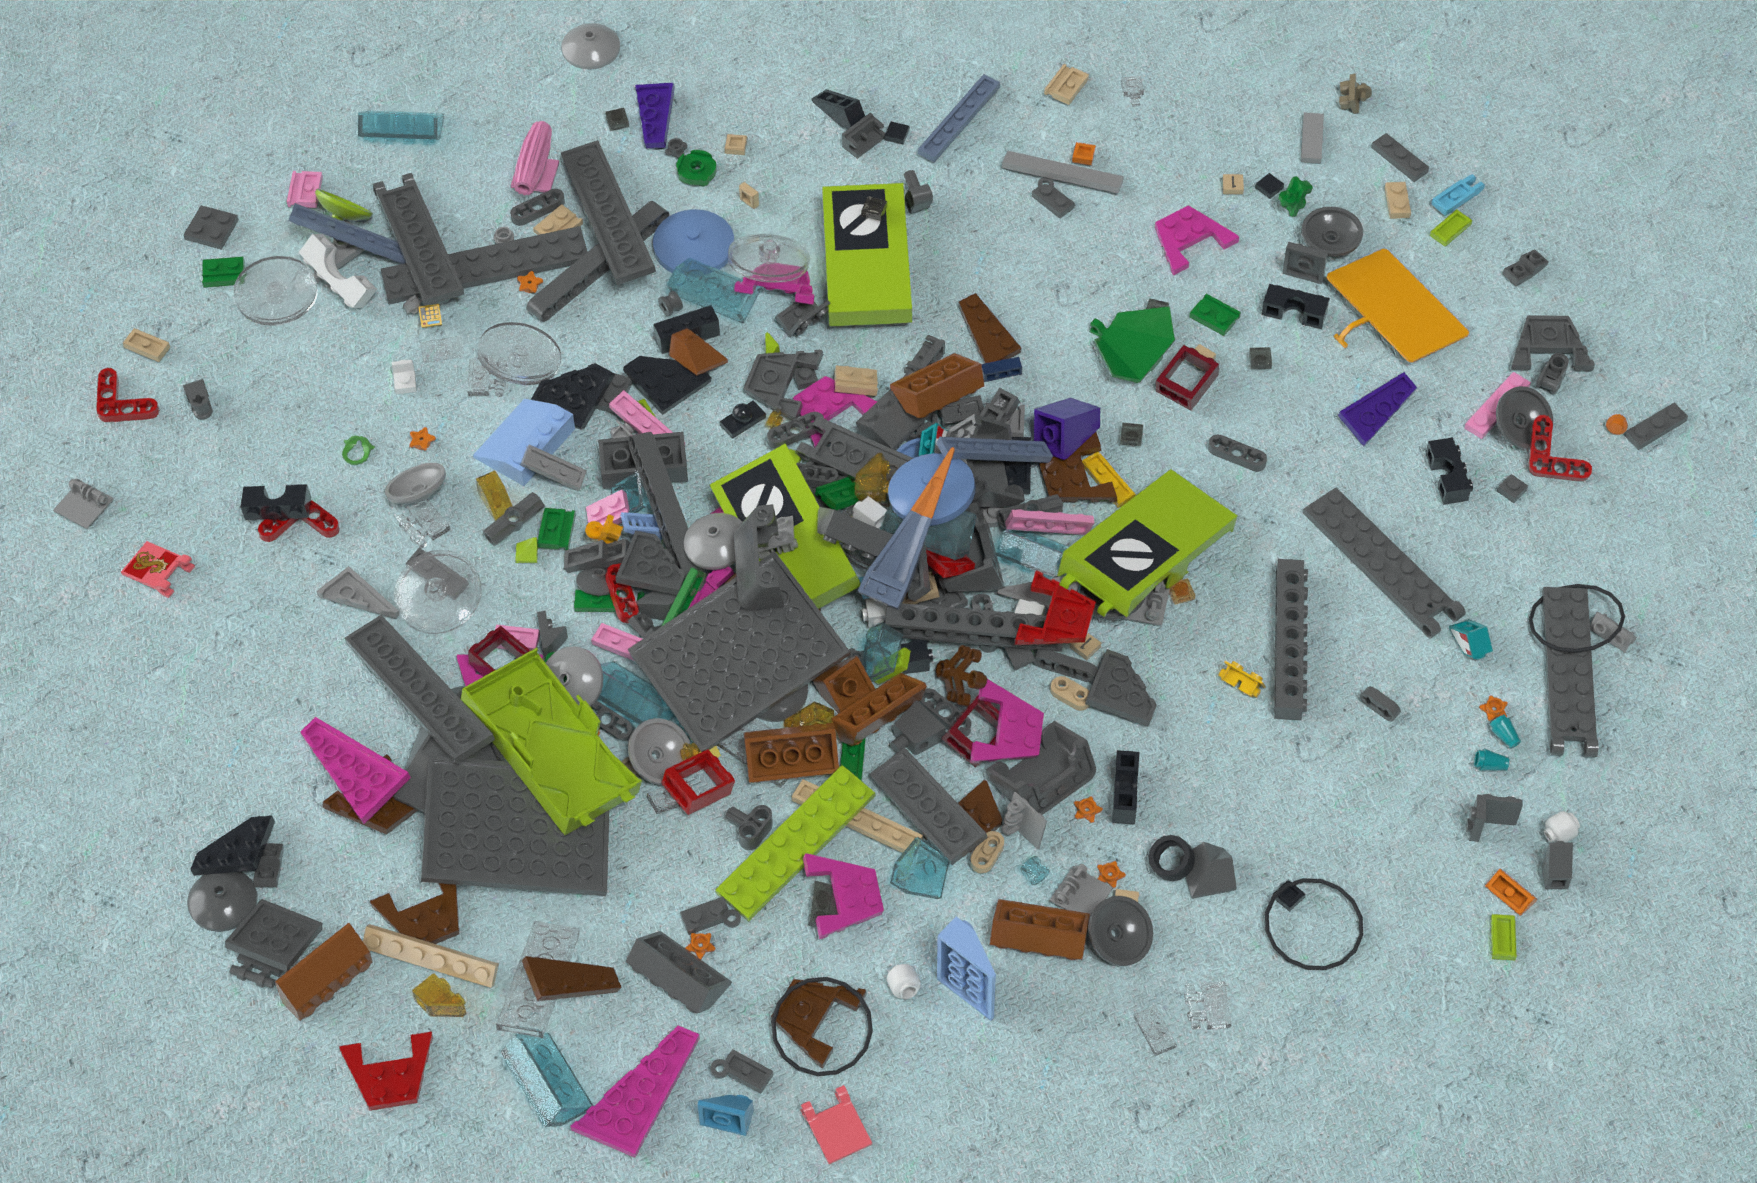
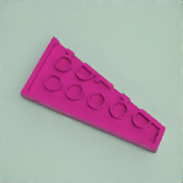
[300,717,411,824]
[570,1025,700,1158]

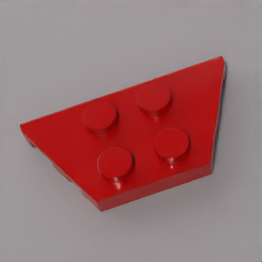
[926,543,975,578]

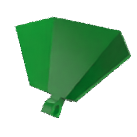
[1090,306,1175,383]

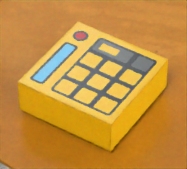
[418,304,442,328]

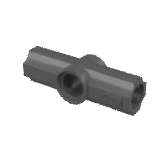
[483,492,545,546]
[997,494,1063,529]

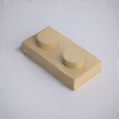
[1385,182,1411,219]
[123,328,170,362]

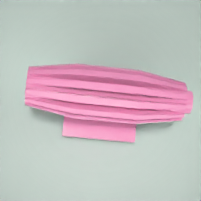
[511,121,559,195]

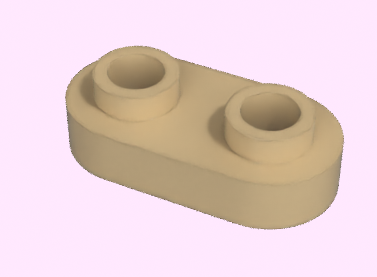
[1051,676,1090,711]
[971,831,1004,873]

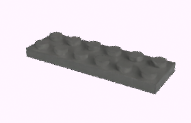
[869,747,988,865]

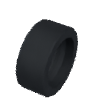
[1148,835,1195,882]

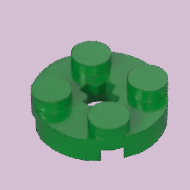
[676,150,717,187]

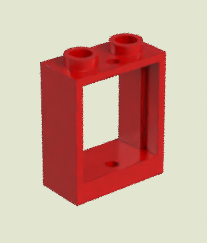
[661,749,735,815]

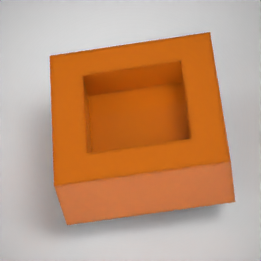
[1072,142,1096,165]

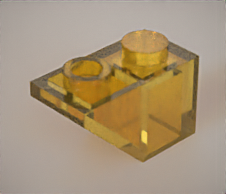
[855,453,890,502]
[784,701,834,728]
[412,973,466,1017]

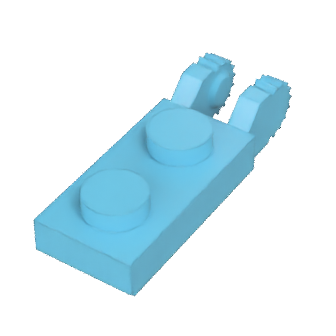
[1431,174,1485,216]

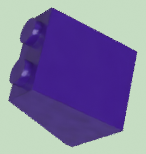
[1034,397,1101,460]

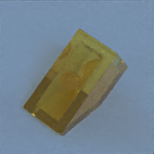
[476,470,514,521]

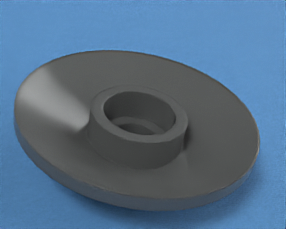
[576,568,617,596]

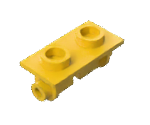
[1218,661,1266,698]

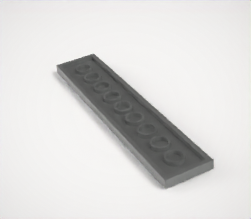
[561,140,656,285]
[381,226,588,305]
[345,615,495,764]

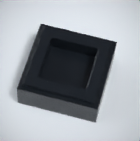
[885,121,910,145]
[1255,173,1284,199]
[1273,879,1306,912]

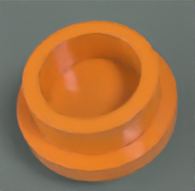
[1606,414,1628,435]

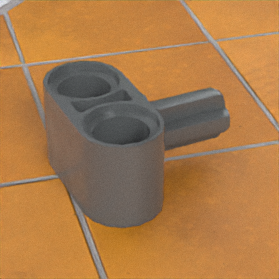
[904,170,933,213]
[725,805,773,850]

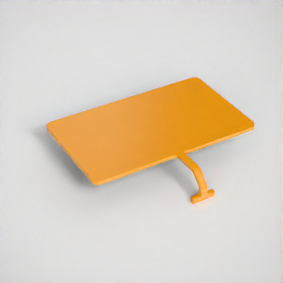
[1327,249,1469,363]

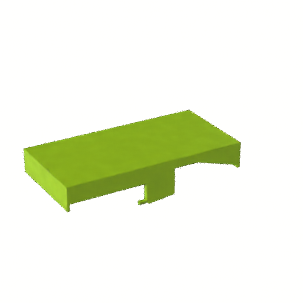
[461,648,642,835]

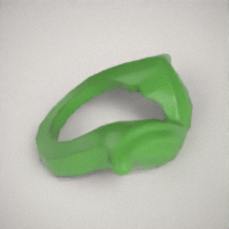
[342,435,375,465]

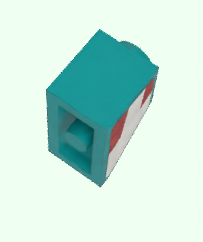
[919,422,948,456]
[1449,619,1493,659]

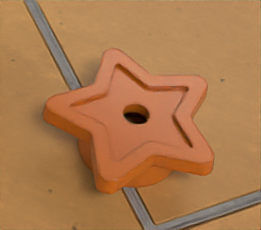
[517,271,543,293]
[409,427,436,451]
[1479,696,1508,721]
[1074,796,1103,823]
[1097,861,1126,888]
[685,933,716,959]

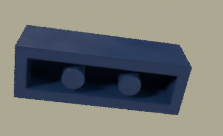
[981,357,1022,382]

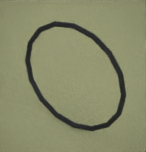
[1528,584,1625,653]
[1265,878,1363,970]
[771,977,873,1076]

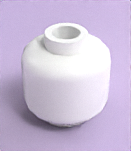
[1544,811,1580,842]
[887,964,921,999]

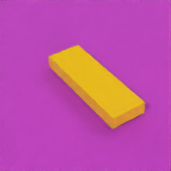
[1082,452,1136,508]

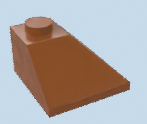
[669,329,728,375]
[812,656,875,714]

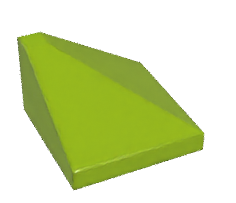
[765,332,780,353]
[515,537,538,563]

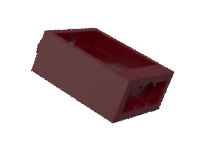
[1156,345,1219,411]
[468,625,531,676]
[941,695,999,768]

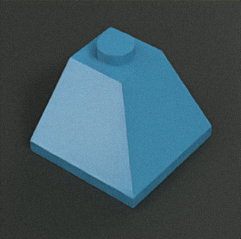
[697,1095,754,1136]

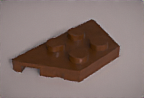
[923,779,1003,853]

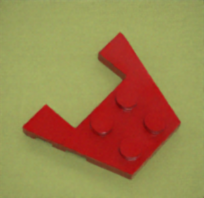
[1015,571,1096,645]
[339,1031,433,1111]

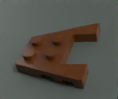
[1039,432,1118,502]
[323,754,418,835]
[370,883,460,944]
[771,979,867,1068]

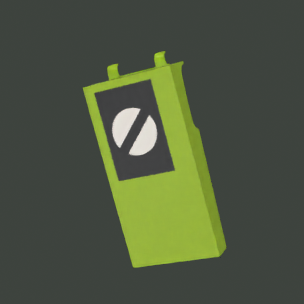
[822,183,912,326]
[709,444,861,609]
[1057,469,1238,617]

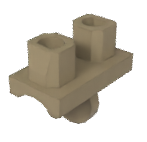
[1339,73,1372,114]

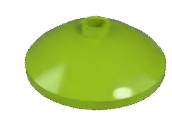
[315,189,373,221]

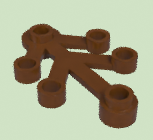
[936,645,987,707]

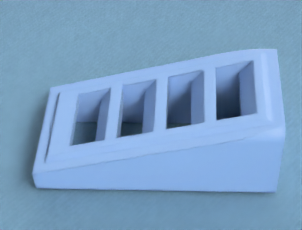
[620,512,662,541]

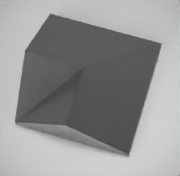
[1180,842,1237,899]

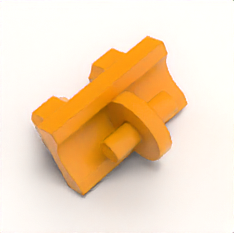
[585,514,623,544]

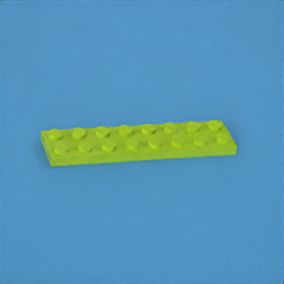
[715,765,876,922]

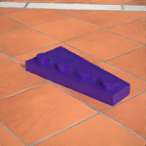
[635,82,675,149]
[1338,372,1417,446]

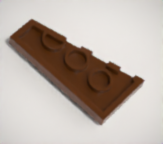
[958,293,1021,364]
[522,956,622,1001]

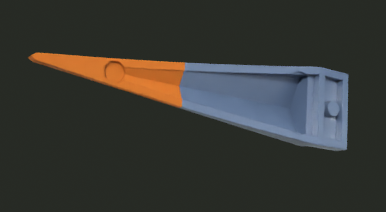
[858,447,955,610]

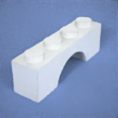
[298,234,377,308]

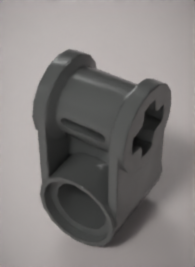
[1536,353,1569,395]
[183,379,213,420]

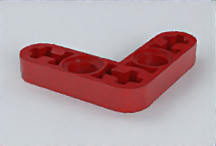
[96,368,160,422]
[1528,415,1592,482]
[258,500,340,542]
[605,563,639,623]

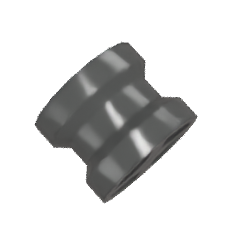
[658,291,683,316]

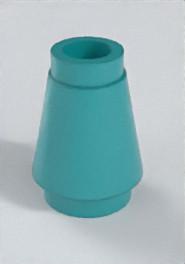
[1490,714,1521,749]
[1474,748,1510,771]

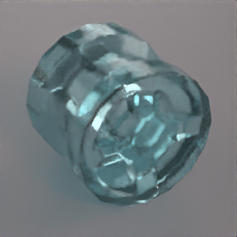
[1020,856,1050,885]

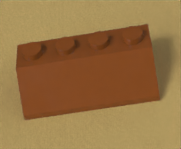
[890,353,985,418]
[831,673,927,746]
[744,723,839,783]
[990,899,1090,960]
[275,923,373,1021]

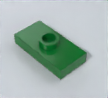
[574,589,620,612]

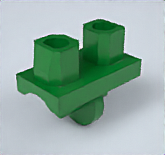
[1278,176,1313,217]

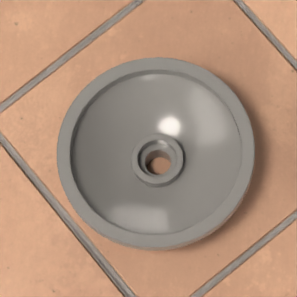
[561,23,620,69]
[385,463,446,504]
[684,513,742,570]
[546,646,603,707]
[628,718,692,785]

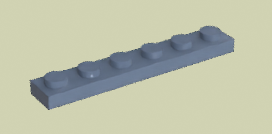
[918,74,1000,163]
[288,203,406,264]
[936,437,1053,463]

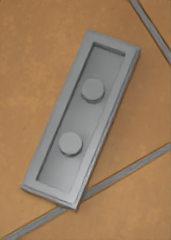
[1301,112,1324,164]
[520,445,587,491]

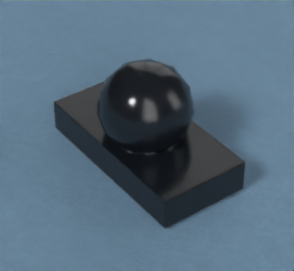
[720,400,766,439]

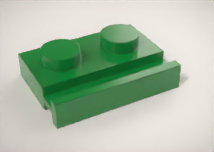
[202,256,245,288]
[1189,293,1241,336]
[815,477,869,511]
[537,507,576,550]

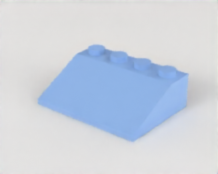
[473,399,575,486]
[937,917,996,1021]

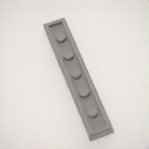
[1002,151,1124,194]

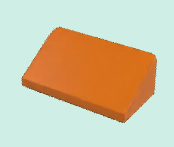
[1485,869,1538,916]

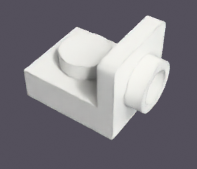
[392,360,417,394]

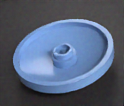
[653,209,735,278]
[888,453,976,526]

